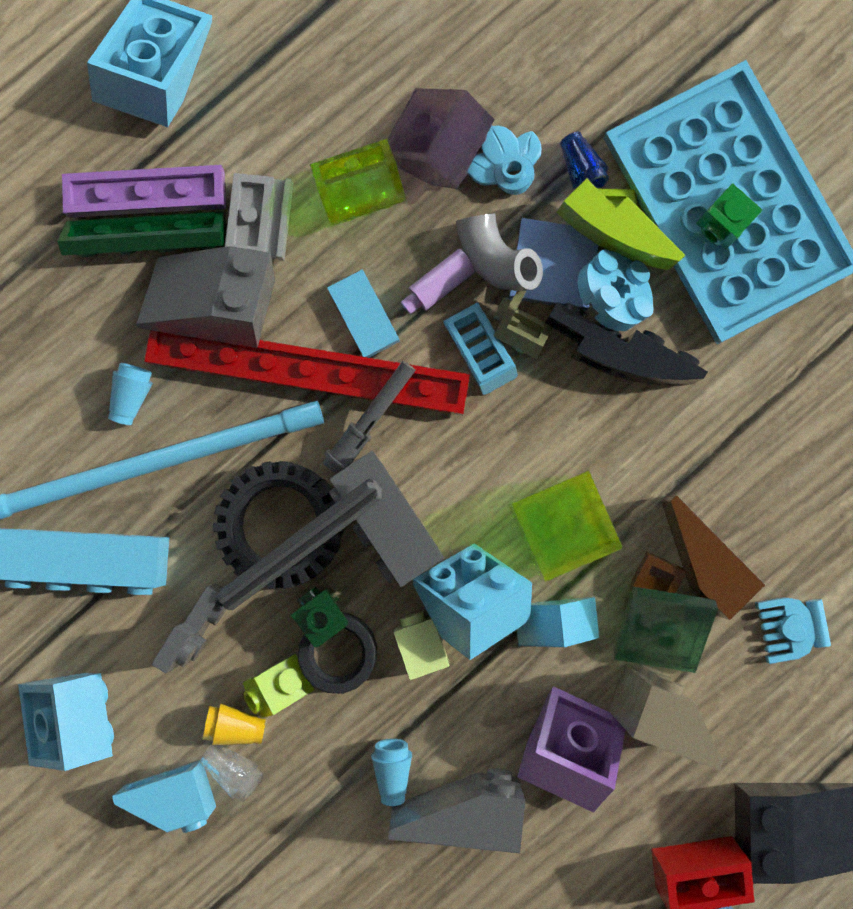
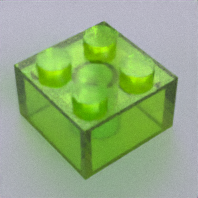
[508,471,623,582]

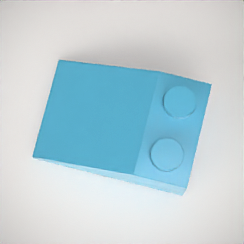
[87,0,212,127]

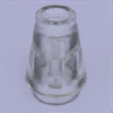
[200,745,264,802]

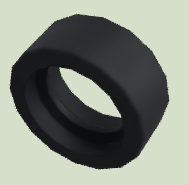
[298,613,377,694]

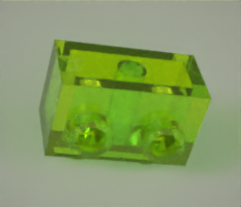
[310,138,407,226]

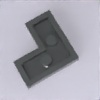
[151,583,226,674]

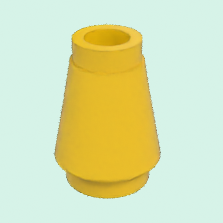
[203,703,266,746]

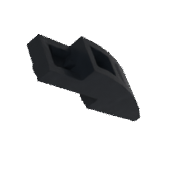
[545,302,708,386]

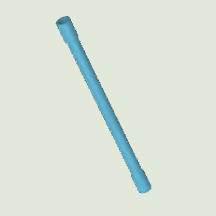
[0,400,324,519]

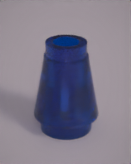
[560,131,609,189]

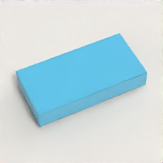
[327,269,400,358]

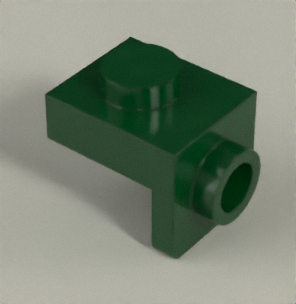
[291,586,348,648]

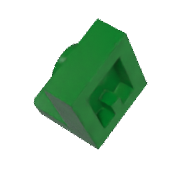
[696,183,763,250]

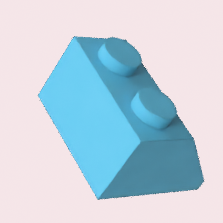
[18,673,114,771]

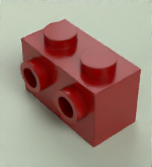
[651,836,755,909]

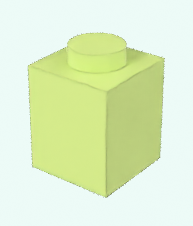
[394,611,450,680]

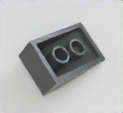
[137,246,275,348]
[388,768,525,854]

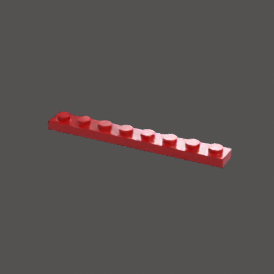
[144,330,470,416]

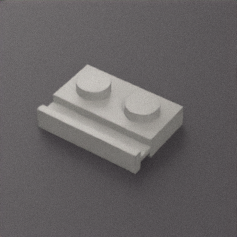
[225,173,293,261]

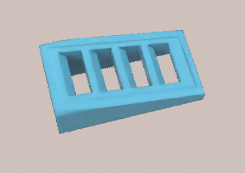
[443,302,518,395]

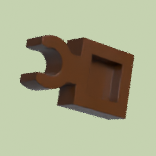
[623,551,686,630]

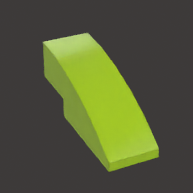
[556,179,686,270]

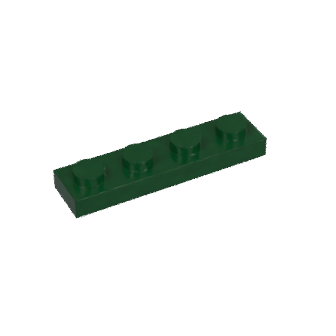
[57,212,227,257]

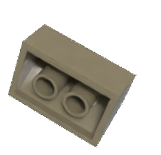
[609,663,723,771]

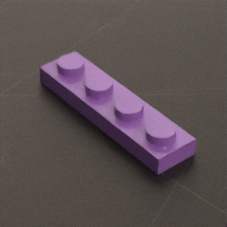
[62,165,226,218]

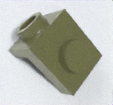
[494,291,553,359]

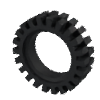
[213,461,344,589]

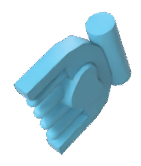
[755,597,831,664]

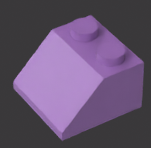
[517,686,625,813]

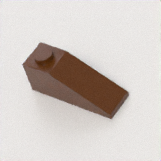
[661,495,765,620]

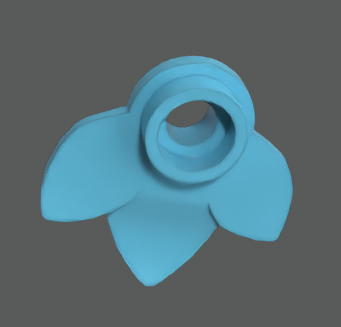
[463,126,541,195]

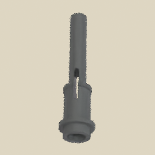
[323,361,416,474]

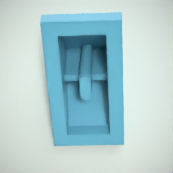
[516,597,599,647]

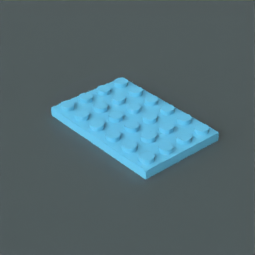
[603,60,853,345]

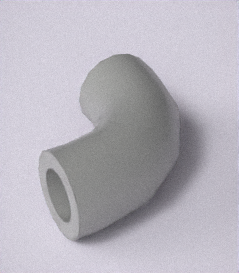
[456,213,543,291]

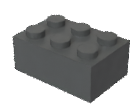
[329,450,444,587]

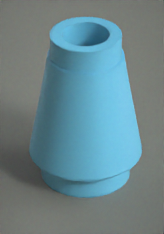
[108,363,153,425]
[371,739,412,806]

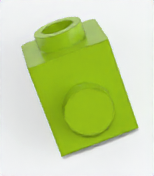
[243,654,314,718]

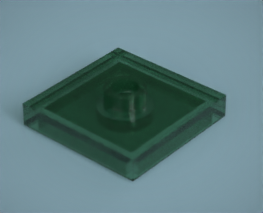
[614,587,718,673]

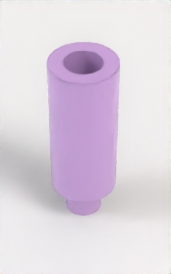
[401,249,475,314]

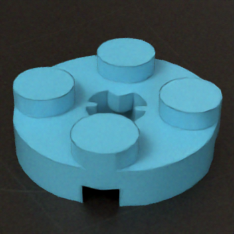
[578,250,653,331]

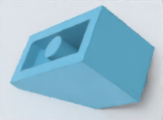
[112,760,216,833]

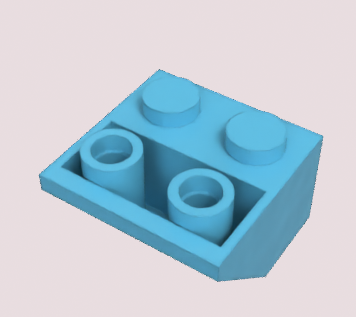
[413,543,532,660]

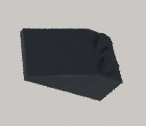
[734,783,853,884]

